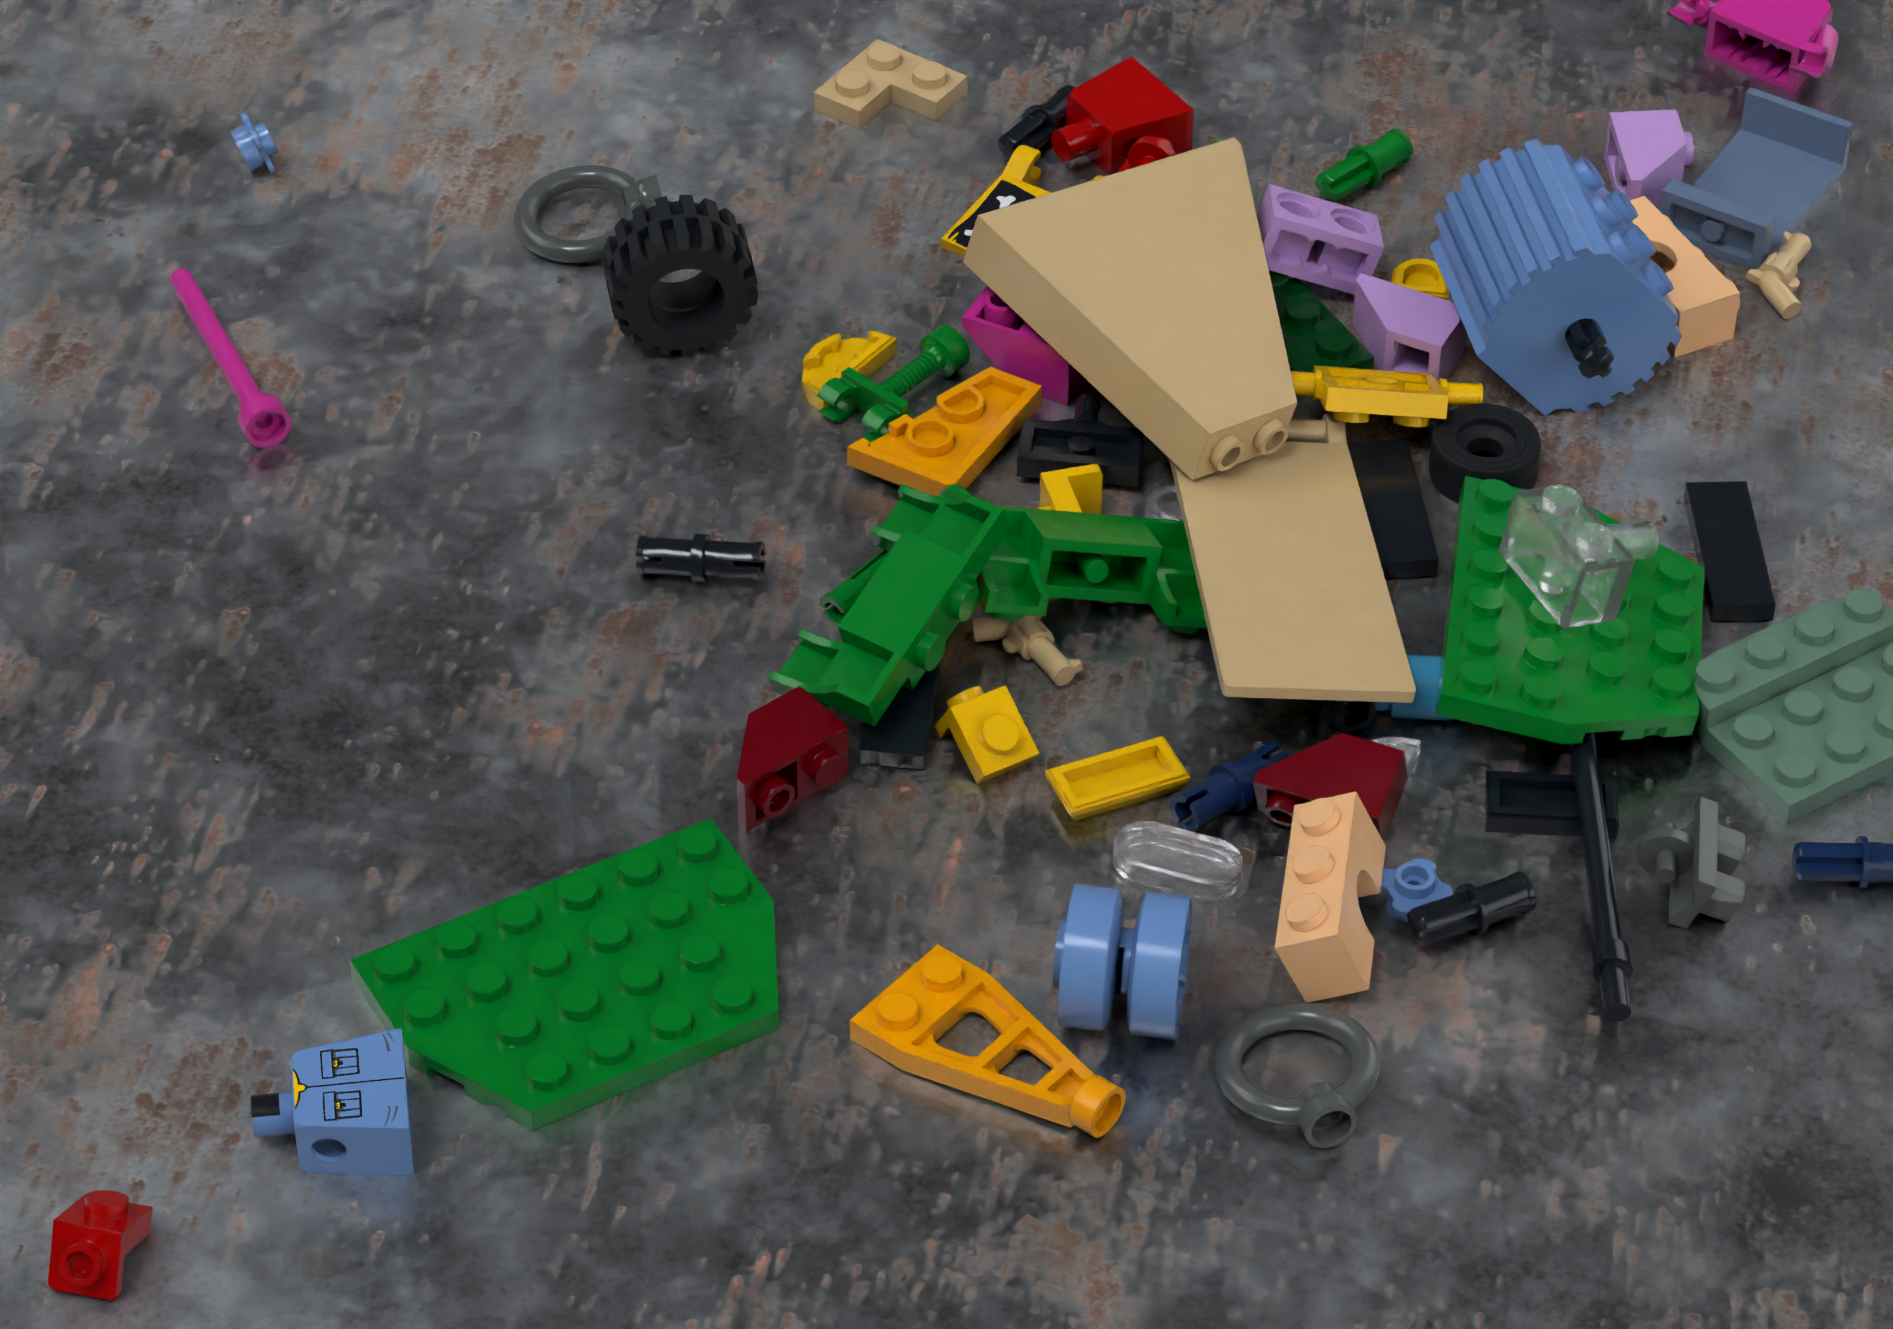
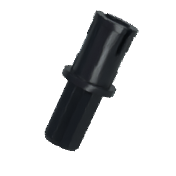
[997,85,1075,163]
[1406,871,1537,946]

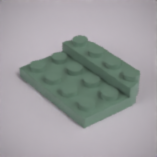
[1693,589,1893,825]

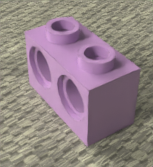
[1257,184,1384,295]

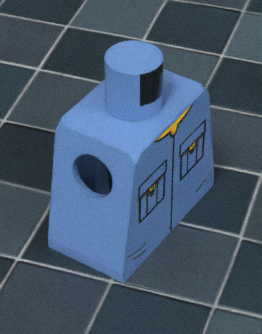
[251,1029,414,1176]

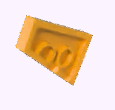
[847,366,1042,496]

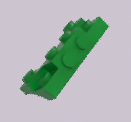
[767,484,1009,726]
[976,506,1207,634]

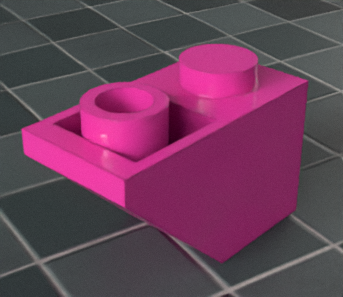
[962,286,1087,407]

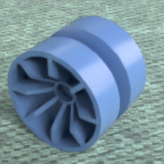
[1053,883,1192,1040]

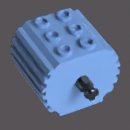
[1430,139,1682,417]

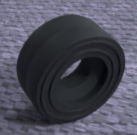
[1429,403,1541,504]

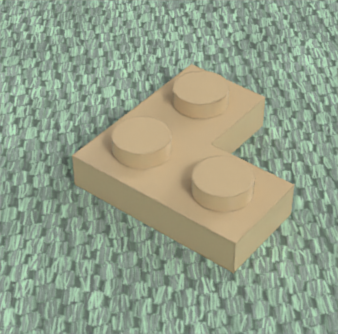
[813,39,968,129]

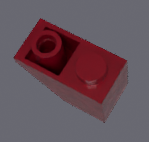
[737,686,849,832]
[1253,733,1407,841]

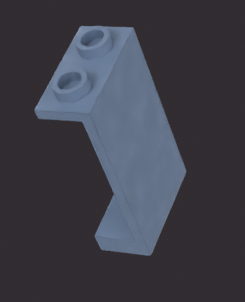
[1659,87,1853,270]

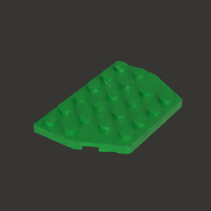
[1435,476,1704,744]
[350,818,779,1130]

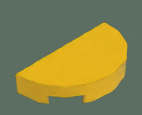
[802,331,897,410]

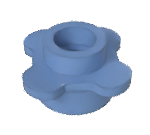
[230,112,279,175]
[1381,858,1453,922]

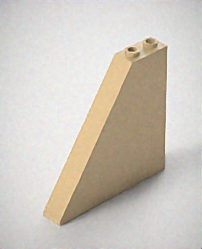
[963,137,1297,480]

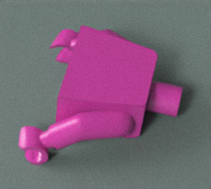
[1667,0,1839,94]

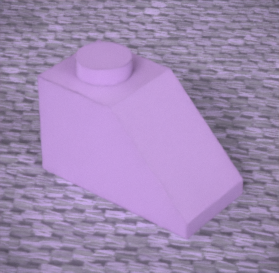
[1604,109,1694,208]

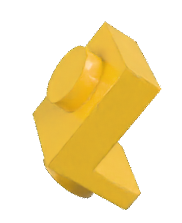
[1035,464,1103,514]
[934,685,1040,784]

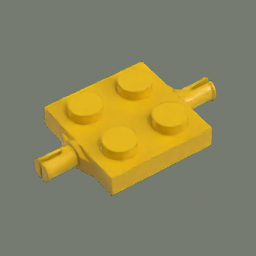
[1291,365,1483,427]

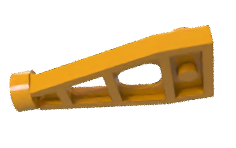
[849,944,1126,1138]

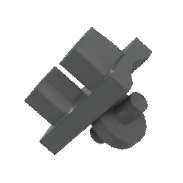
[1637,796,1745,929]

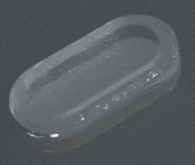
[1113,821,1243,901]

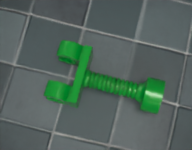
[817,325,970,442]

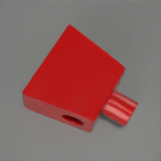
[1051,57,1194,175]

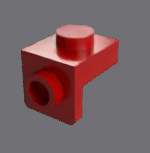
[48,1190,153,1300]

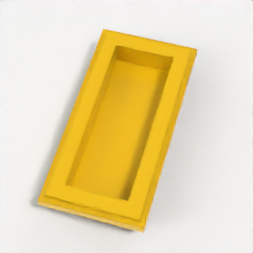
[1045,736,1190,821]

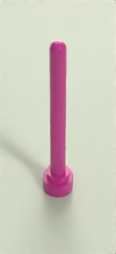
[170,268,292,448]

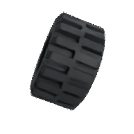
[603,195,758,356]

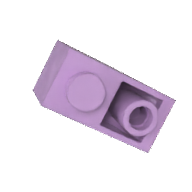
[1352,273,1467,380]

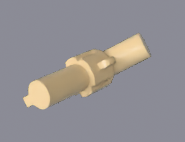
[1745,231,1812,319]
[973,615,1083,686]

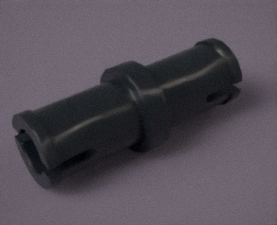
[636,534,766,583]

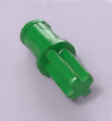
[1315,129,1413,202]

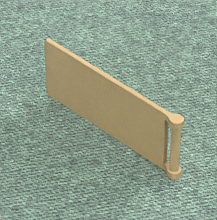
[1169,414,1416,703]

